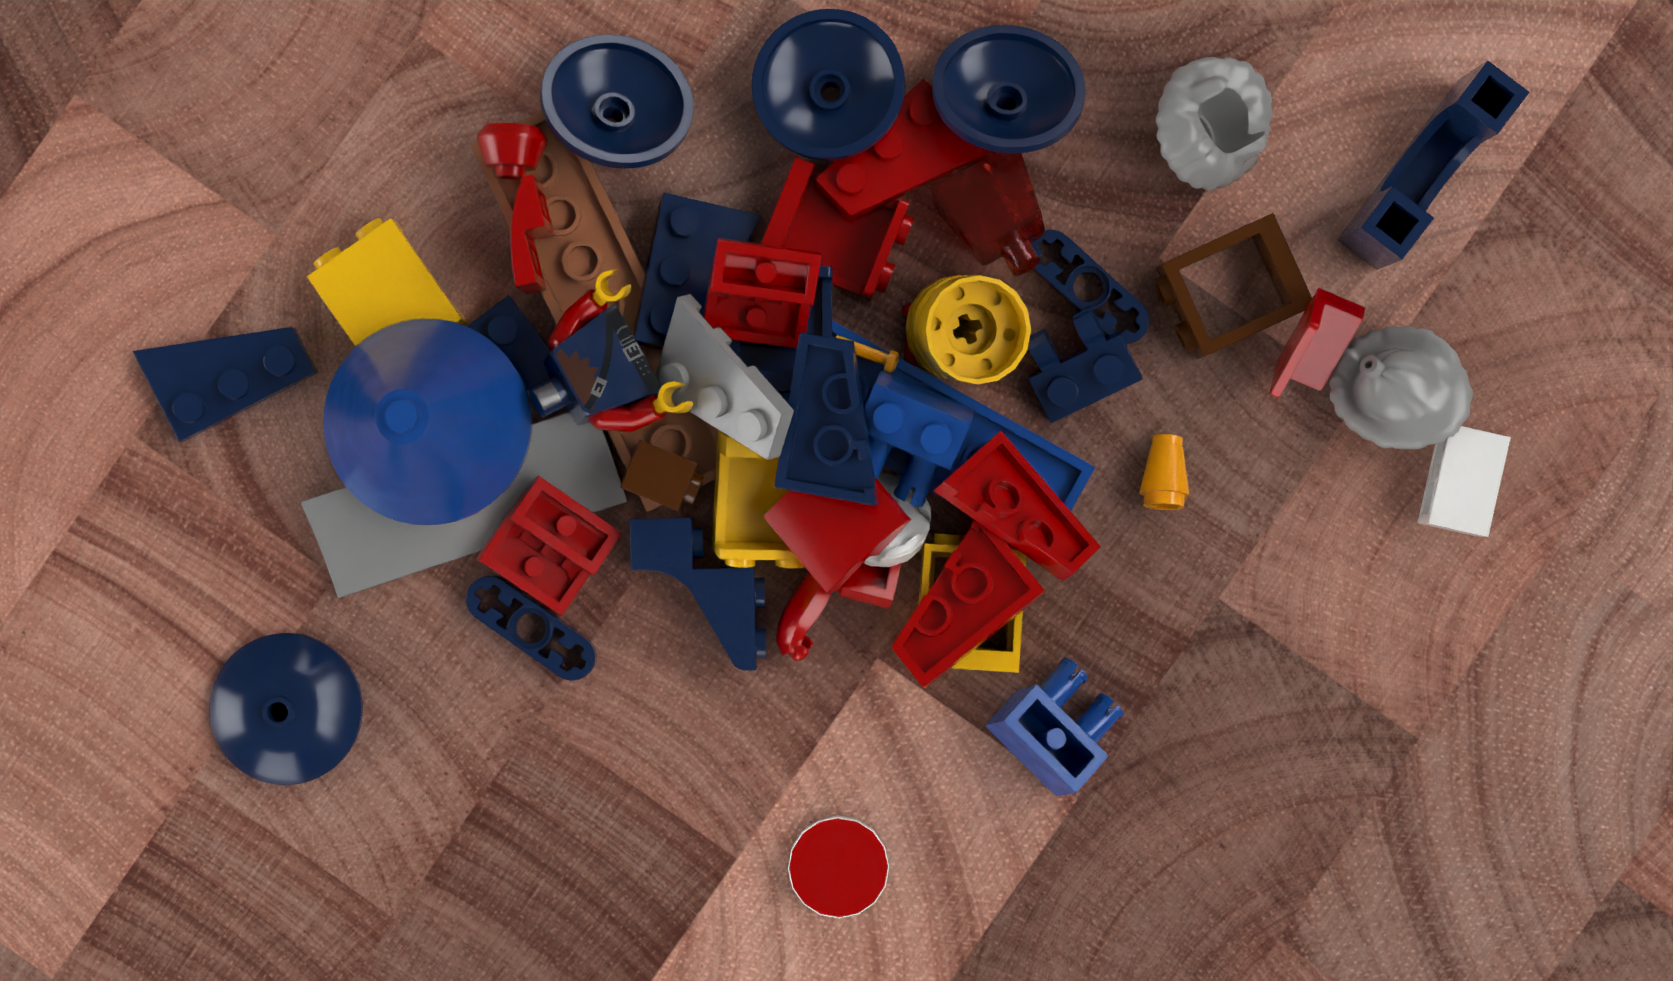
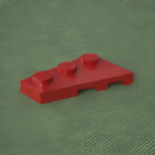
[814,78,993,221]
[933,431,1101,582]
[891,520,1046,689]

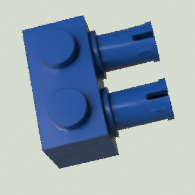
[864,370,974,507]
[985,657,1124,796]

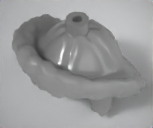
[1156,57,1273,191]
[1329,326,1473,450]

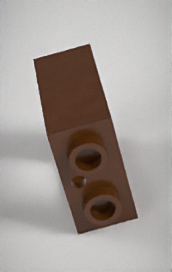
[1153,213,1312,359]

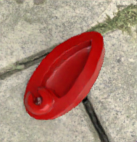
[776,571,832,661]

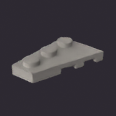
[656,294,794,460]

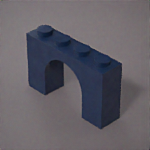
[1337,61,1530,270]

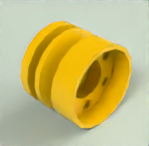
[905,275,1031,385]

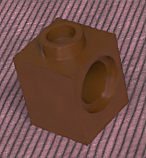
[620,440,704,511]

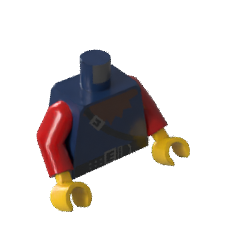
[529,269,693,432]

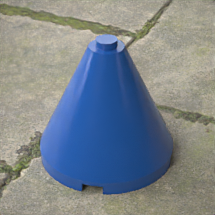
[323,319,532,525]

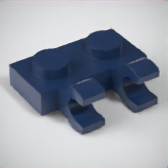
[1028,306,1143,423]

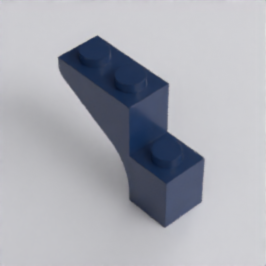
[630,518,767,671]

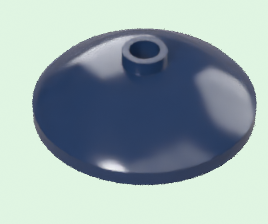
[752,9,905,161]
[932,25,1086,154]
[540,35,694,169]
[210,633,363,785]

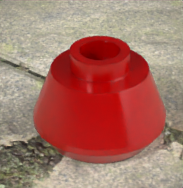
[477,123,548,180]

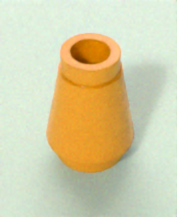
[1139,434,1190,510]

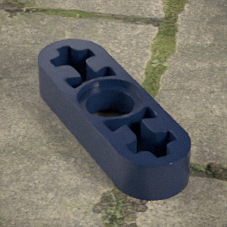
[1027,230,1149,345]
[466,576,597,681]

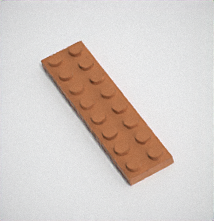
[470,111,718,512]

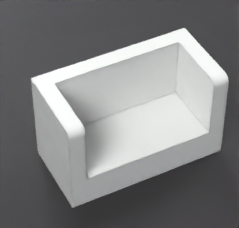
[1418,426,1511,537]

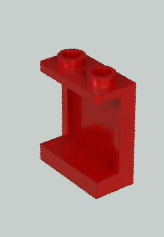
[761,157,914,301]

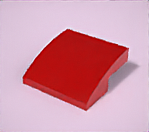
[511,174,555,295]
[703,238,822,348]
[476,476,622,616]
[763,478,911,593]

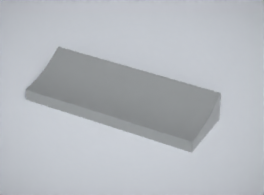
[301,412,629,598]

